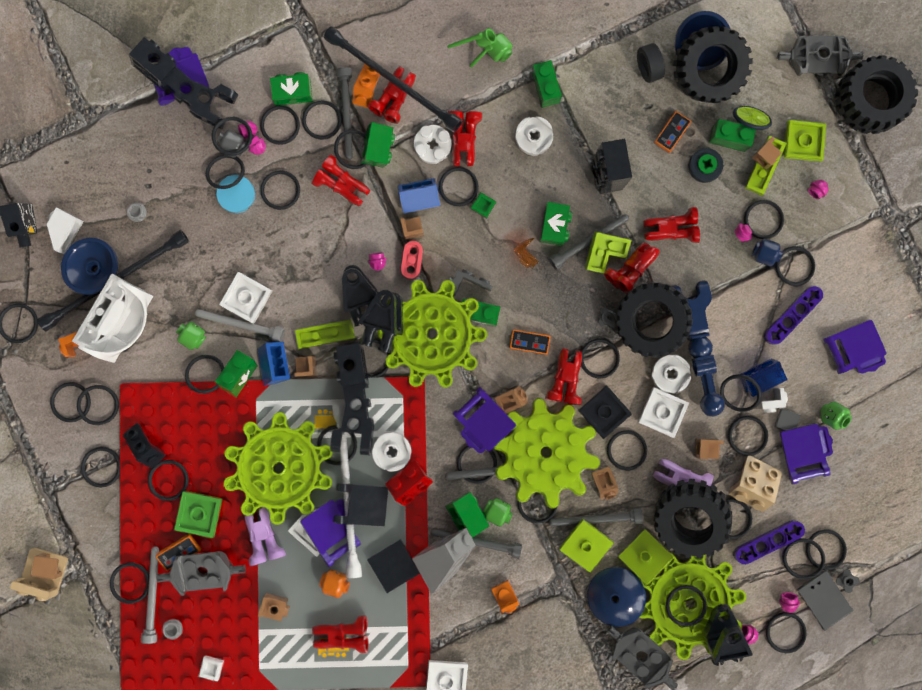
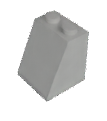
[412,528,476,593]

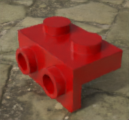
[385,459,433,506]

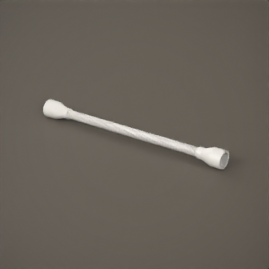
[332,404,362,578]

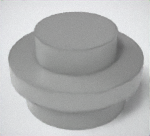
[127,203,147,222]
[163,619,183,639]

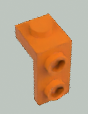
[352,64,381,108]

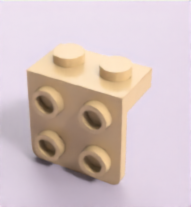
[729,456,782,512]
[10,548,68,601]

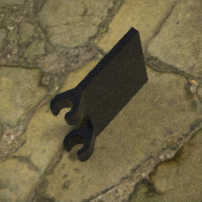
[333,483,388,526]

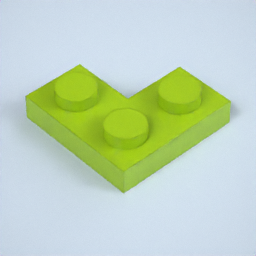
[585,231,631,273]

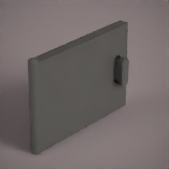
[797,570,854,631]

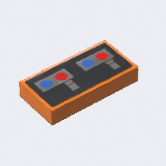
[654,111,692,153]
[510,330,551,355]
[155,533,201,571]

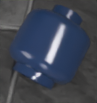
[752,239,783,266]

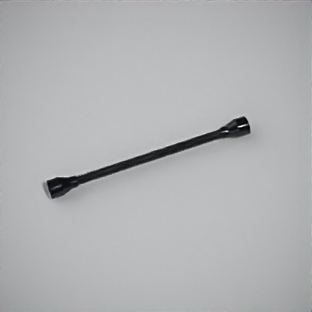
[324,26,463,133]
[37,229,189,332]

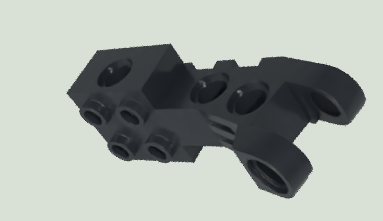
[129,37,238,129]
[330,343,375,456]

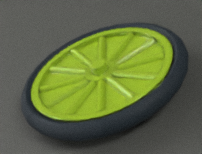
[733,106,772,130]

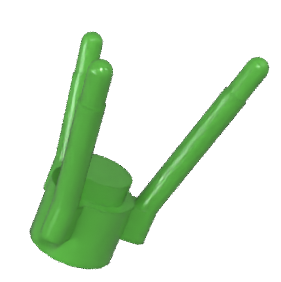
[447,28,496,67]

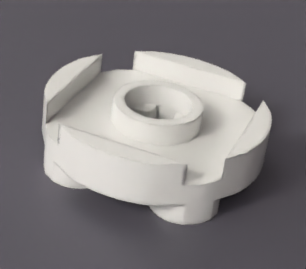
[515,117,553,156]
[414,125,452,164]
[651,355,691,393]
[372,432,411,472]

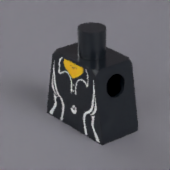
[0,203,37,248]

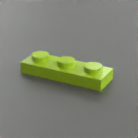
[744,136,787,196]
[295,319,356,349]

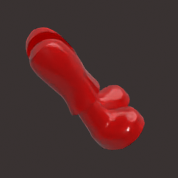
[367,66,416,124]
[448,111,482,167]
[312,154,371,206]
[643,207,700,243]
[604,242,660,293]
[545,348,582,405]
[312,615,369,654]

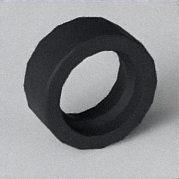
[637,43,665,83]

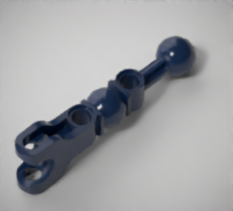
[672,280,725,417]

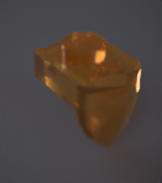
[514,238,539,269]

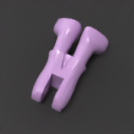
[653,459,714,486]
[245,507,286,566]

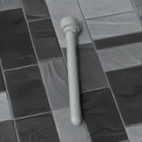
[195,309,285,342]
[141,547,159,644]

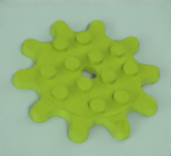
[377,280,487,388]
[494,398,600,508]
[224,412,333,525]
[639,553,746,660]

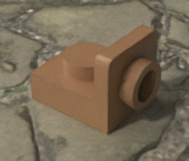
[494,386,528,413]
[592,467,619,500]

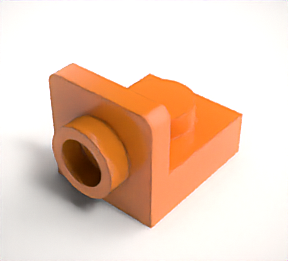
[58,331,79,358]
[491,580,519,613]

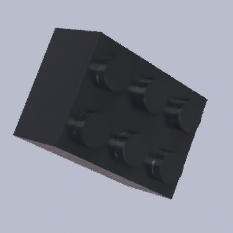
[591,139,632,194]

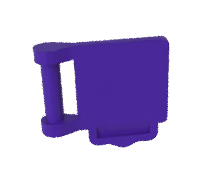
[154,47,209,106]
[823,320,887,374]
[452,387,516,453]
[780,424,833,485]
[300,499,361,567]

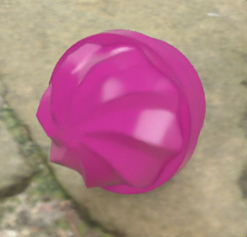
[238,121,257,139]
[248,135,266,155]
[808,180,829,200]
[368,252,387,271]
[779,592,800,613]
[741,625,758,645]

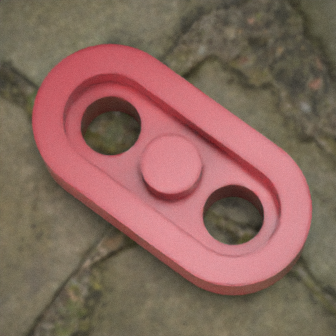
[401,241,423,280]

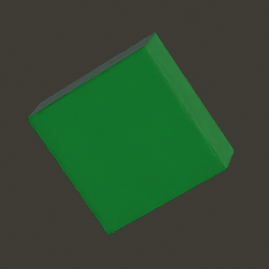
[471,192,497,219]

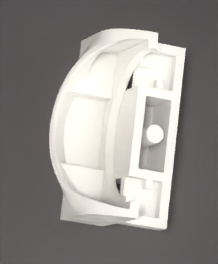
[72,274,153,363]

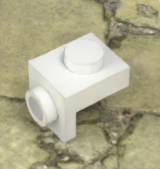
[757,388,788,413]

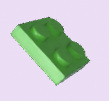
[174,491,223,538]

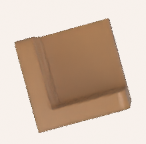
[752,136,781,170]
[400,217,424,240]
[294,356,317,377]
[695,439,724,459]
[31,553,62,579]

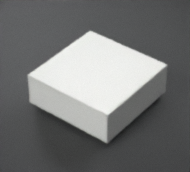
[198,655,224,681]

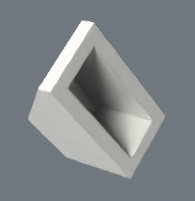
[47,207,84,254]

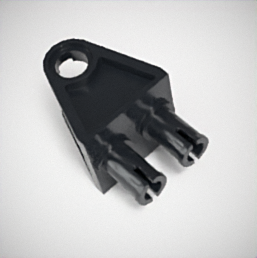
[342,265,379,327]
[358,290,403,353]
[703,604,753,666]

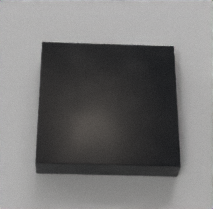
[578,385,632,439]
[367,539,420,593]

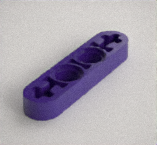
[764,286,823,345]
[733,520,805,565]

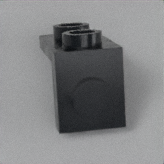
[123,423,166,469]

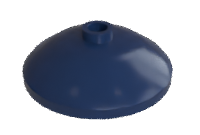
[674,11,731,71]
[61,238,118,295]
[587,567,646,627]

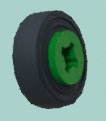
[688,148,724,183]

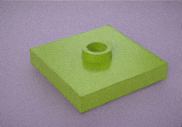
[783,120,827,162]
[559,518,614,572]
[618,529,674,585]

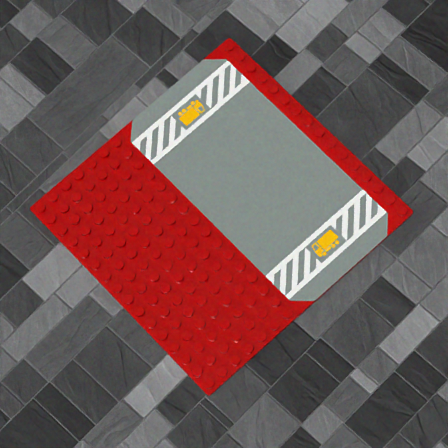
[120,377,431,690]

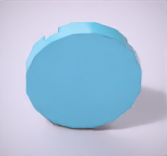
[216,175,256,213]

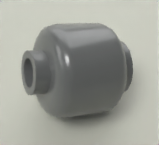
[217,129,246,158]

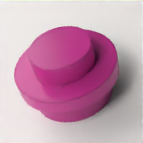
[734,223,752,242]

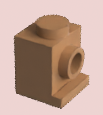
[258,593,290,621]

